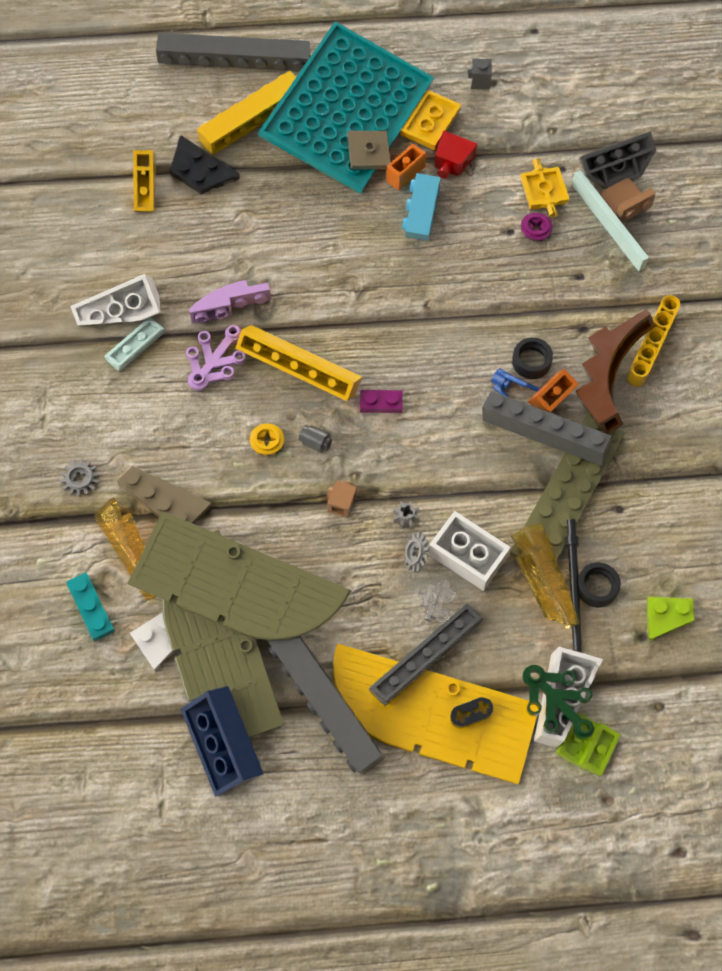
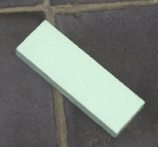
[104,317,165,372]

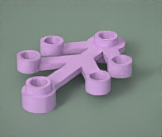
[186,325,246,391]

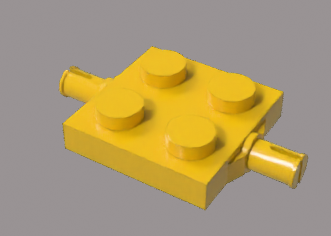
[520,158,569,218]

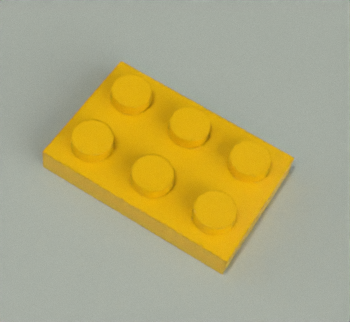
[400,90,461,150]

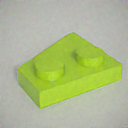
[646,597,694,641]

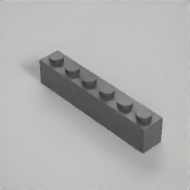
[482,391,611,466]

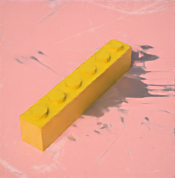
[197,71,296,156]
[235,325,362,401]

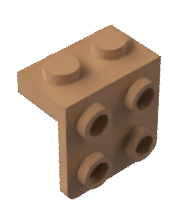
[599,178,656,223]

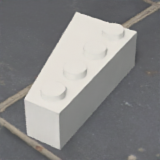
[534,647,603,748]

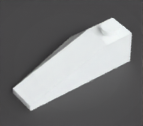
[70,274,161,326]

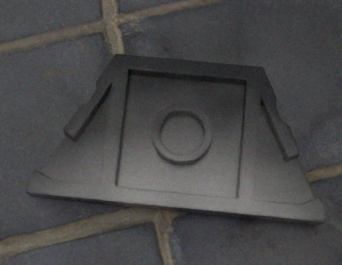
[170,135,240,194]

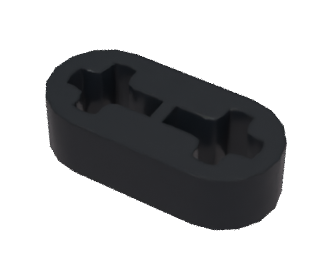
[450,697,493,728]

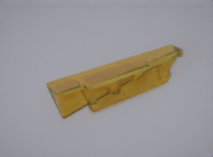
[94,497,156,600]
[511,523,580,628]

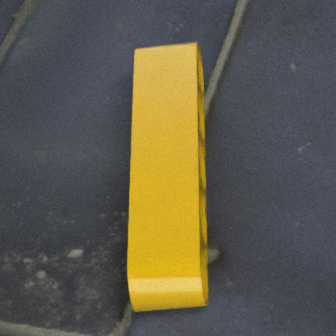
[627,295,680,387]

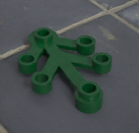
[522,665,594,740]

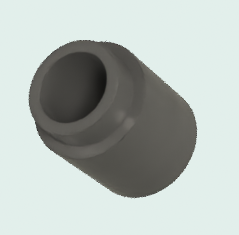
[299,425,332,453]

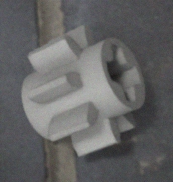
[393,501,420,529]

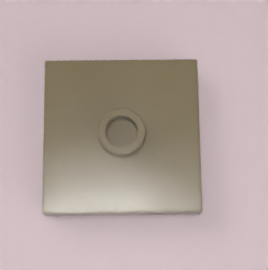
[347,131,391,169]

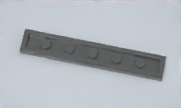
[369,604,483,707]

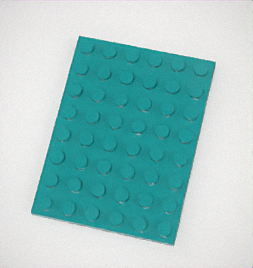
[258,21,434,194]

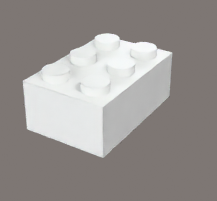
[428,511,511,591]

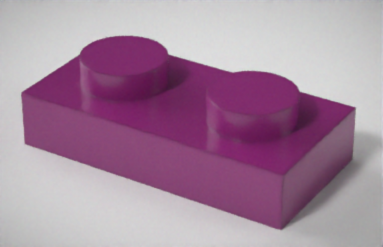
[360,390,403,413]

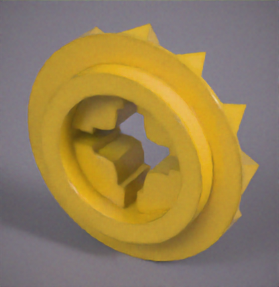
[250,423,284,457]

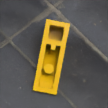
[133,150,156,211]

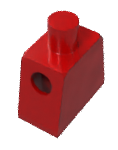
[434,130,478,179]

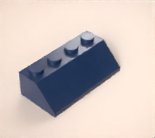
[181,686,264,797]

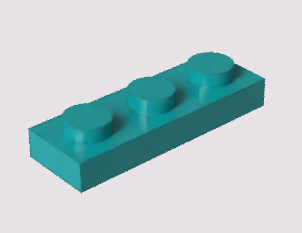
[66,572,115,642]

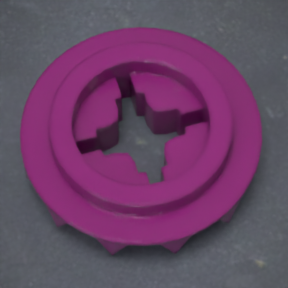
[520,213,553,242]

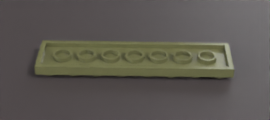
[509,414,626,575]

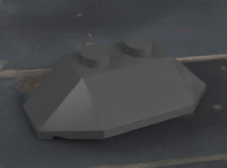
[579,131,656,189]

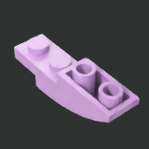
[189,280,271,323]

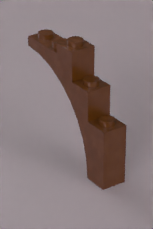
[575,309,655,434]

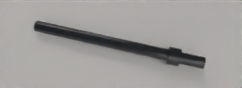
[565,519,582,652]

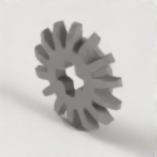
[60,460,99,496]
[404,532,430,572]

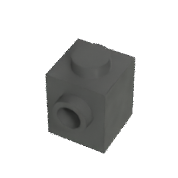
[468,59,492,89]

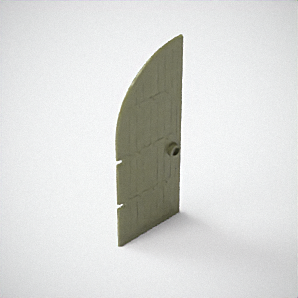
[128,511,351,640]
[163,530,284,738]

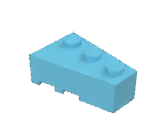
[402,173,440,241]

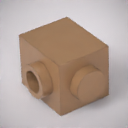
[326,480,357,518]

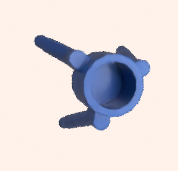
[491,368,540,397]

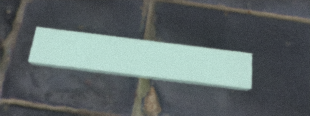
[572,171,649,272]

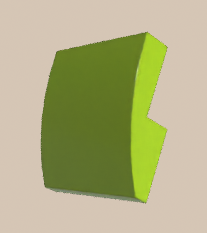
[555,712,621,776]

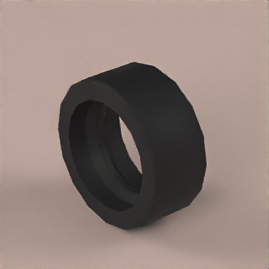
[512,337,553,379]
[578,562,621,608]

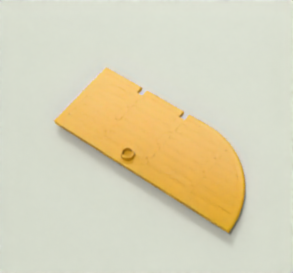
[333,643,538,785]

